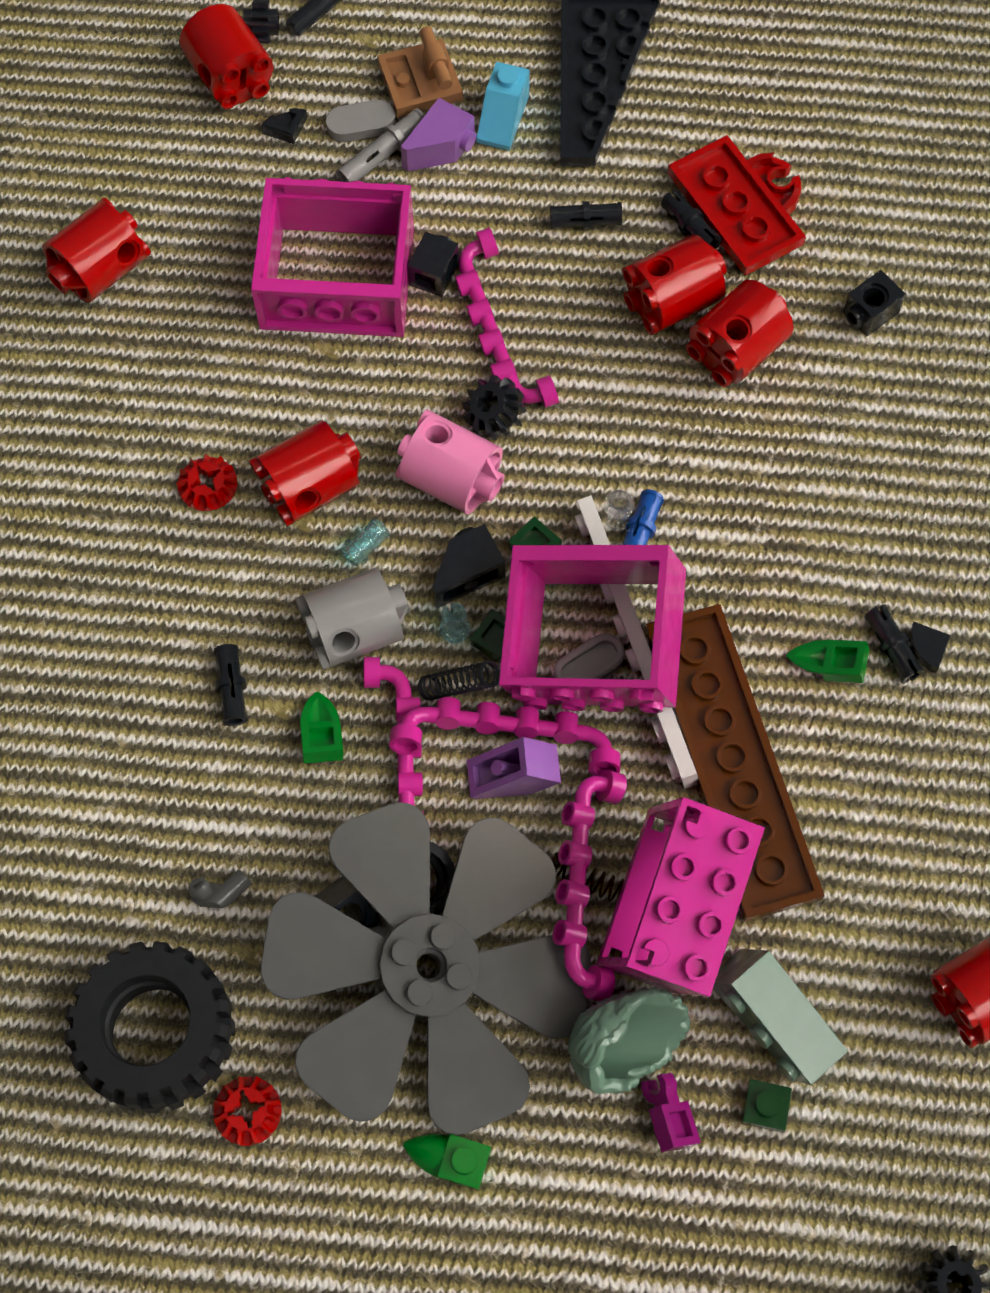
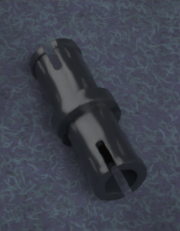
[661,190,722,249]
[550,201,622,230]
[864,604,924,684]
[214,644,248,726]

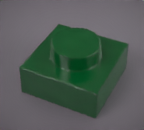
[508,516,562,551]
[470,609,506,663]
[741,1079,792,1133]

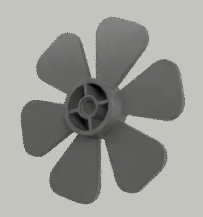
[261,802,591,1135]

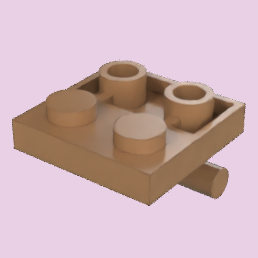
[377,26,463,118]

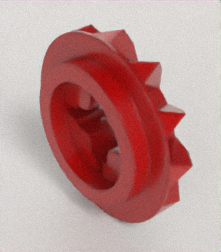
[176,454,238,511]
[213,1076,282,1146]

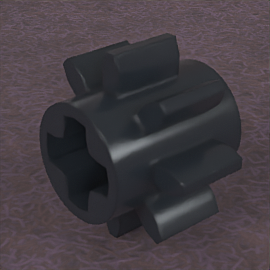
[243,0,279,44]

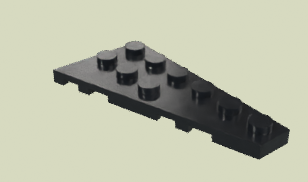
[560,0,661,166]

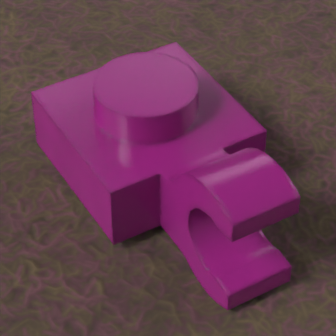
[641,1073,701,1153]

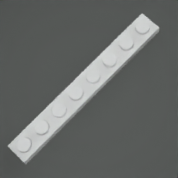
[575,495,698,789]

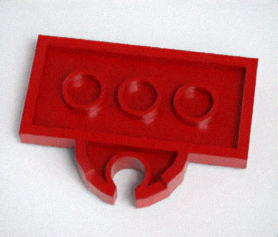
[667,135,806,276]

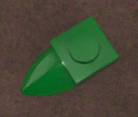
[786,639,869,683]
[300,692,344,763]
[403,1134,492,1191]

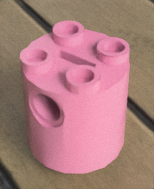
[395,409,505,515]

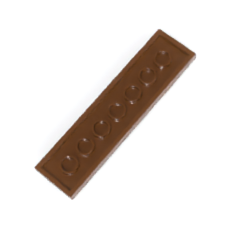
[645,604,825,922]

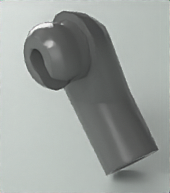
[188,869,252,908]

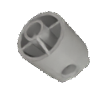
[295,567,410,670]

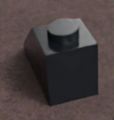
[432,524,506,608]

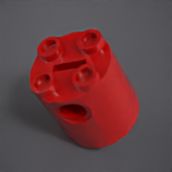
[179,4,274,109]
[42,197,151,303]
[622,234,727,335]
[686,279,794,388]
[249,420,361,527]
[930,936,990,1048]

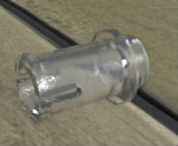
[604,490,635,531]

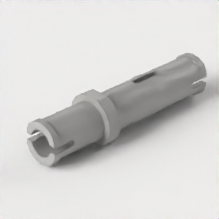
[336,108,425,182]

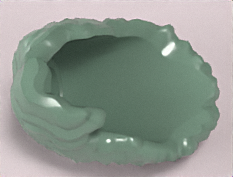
[568,987,691,1094]

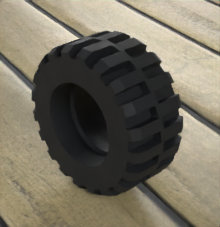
[64,941,235,1113]

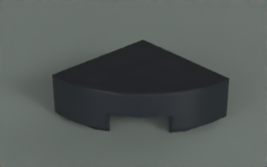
[261,108,308,144]
[909,621,951,674]

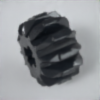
[461,374,527,441]
[915,1245,990,1293]

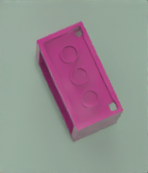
[251,177,414,337]
[499,545,686,713]
[596,797,765,997]

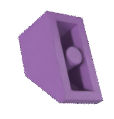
[401,98,477,171]
[467,737,561,799]

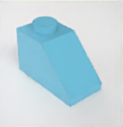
[476,62,530,151]

